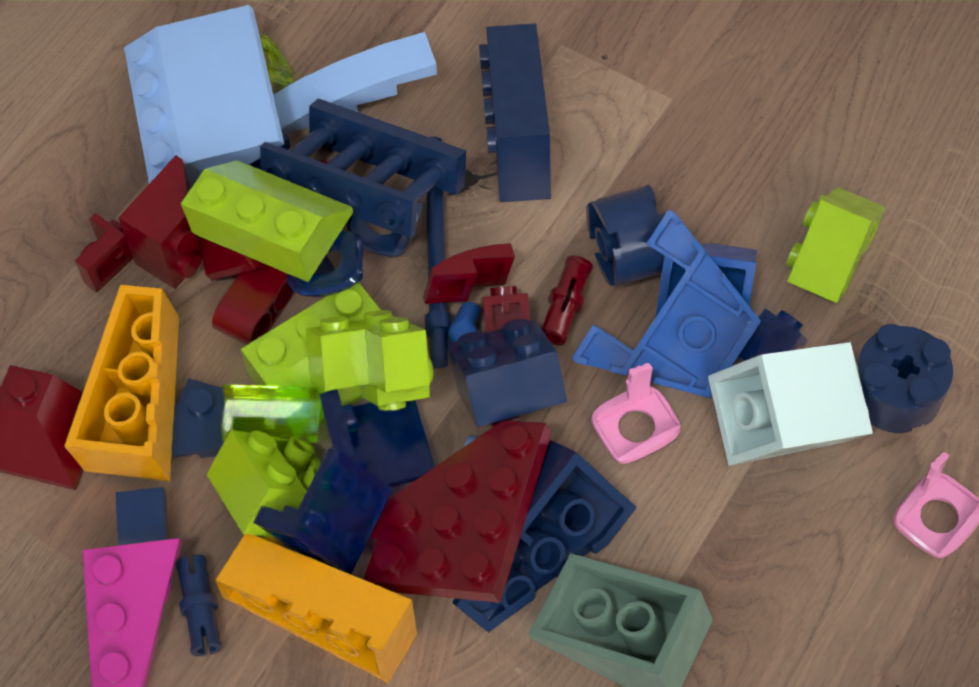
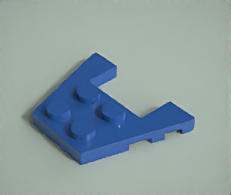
[571,209,761,398]

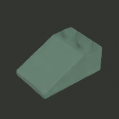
[529,553,713,687]

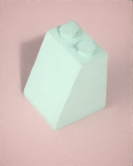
[708,342,873,466]

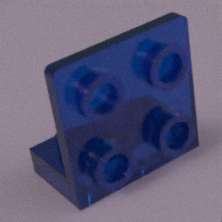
[319,389,435,499]
[253,447,392,574]

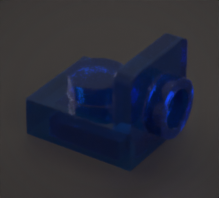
[738,309,808,361]

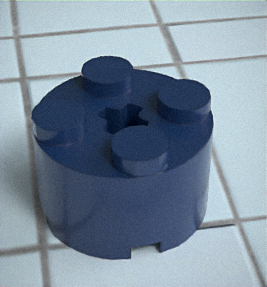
[586,185,666,286]
[857,324,953,433]

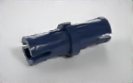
[176,554,222,656]

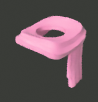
[591,363,681,464]
[893,452,979,559]

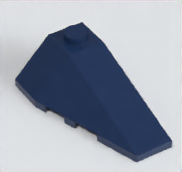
[452,440,637,633]

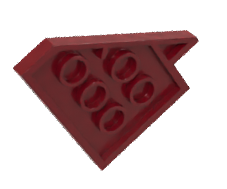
[342,421,552,603]

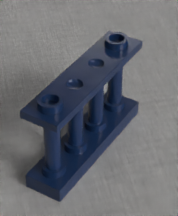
[260,98,466,238]

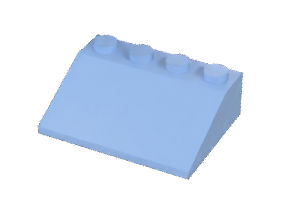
[124,5,284,188]

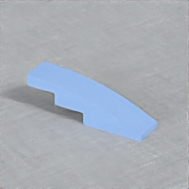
[273,32,437,135]

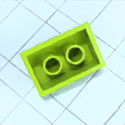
[181,160,353,282]
[240,278,380,438]

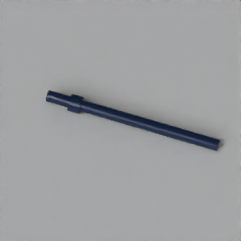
[424,136,451,368]

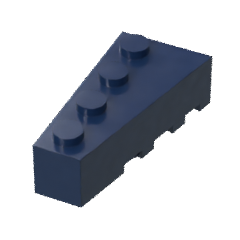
[479,23,551,202]

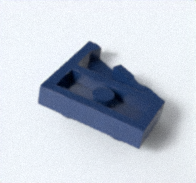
[171,378,275,462]

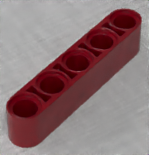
[212,160,350,345]

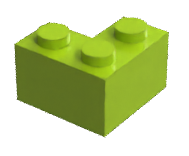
[786,187,886,303]
[306,310,430,393]

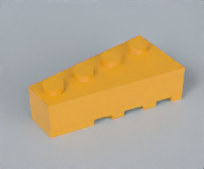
[65,285,179,481]
[215,534,417,684]

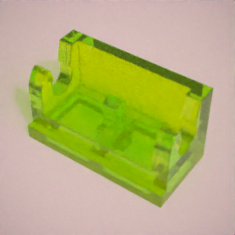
[220,385,321,443]

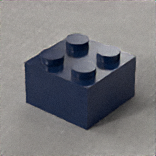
[447,319,567,427]

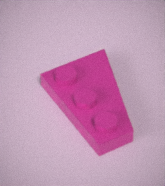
[83,538,182,687]

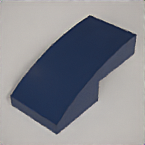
[116,487,173,590]

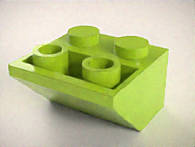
[206,430,346,539]

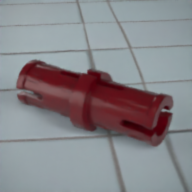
[541,255,593,346]

